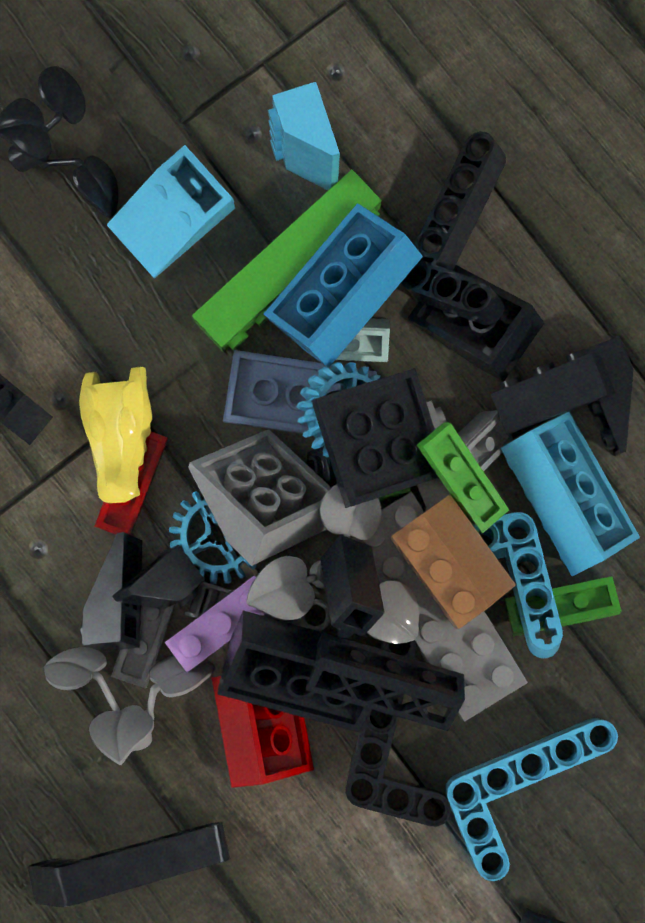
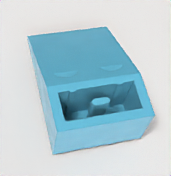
[107,145,235,279]

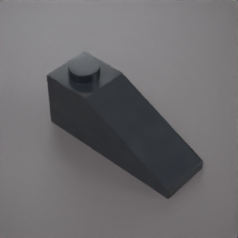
[80,532,143,651]

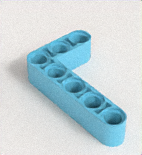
[444,718,618,881]

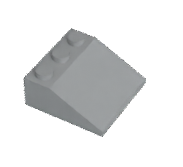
[188,429,331,566]

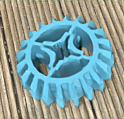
[296,362,381,458]
[169,491,257,584]

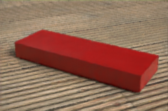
[94,431,168,535]

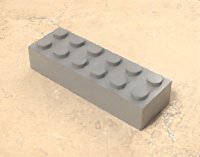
[351,492,528,722]

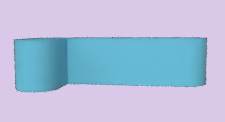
[478,512,563,658]

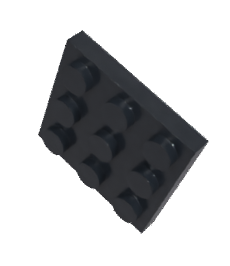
[311,368,439,508]

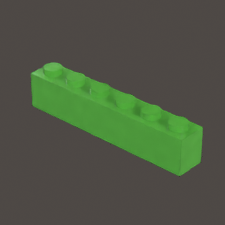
[192,169,382,352]

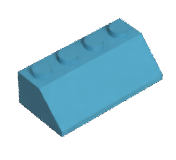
[268,82,340,190]
[501,412,640,576]

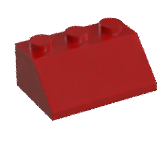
[212,676,314,788]

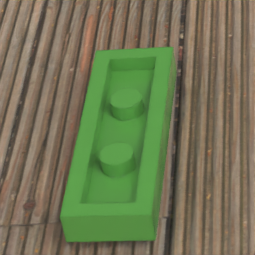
[417,422,509,533]
[504,576,621,637]

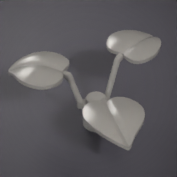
[246,484,419,644]
[44,647,215,765]

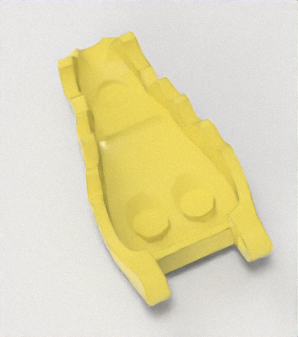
[79,367,152,504]

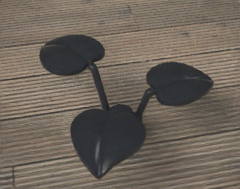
[0,66,118,219]

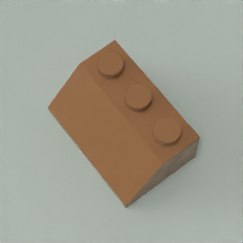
[390,495,516,629]

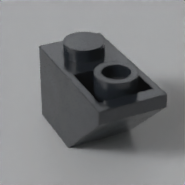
[0,374,53,445]

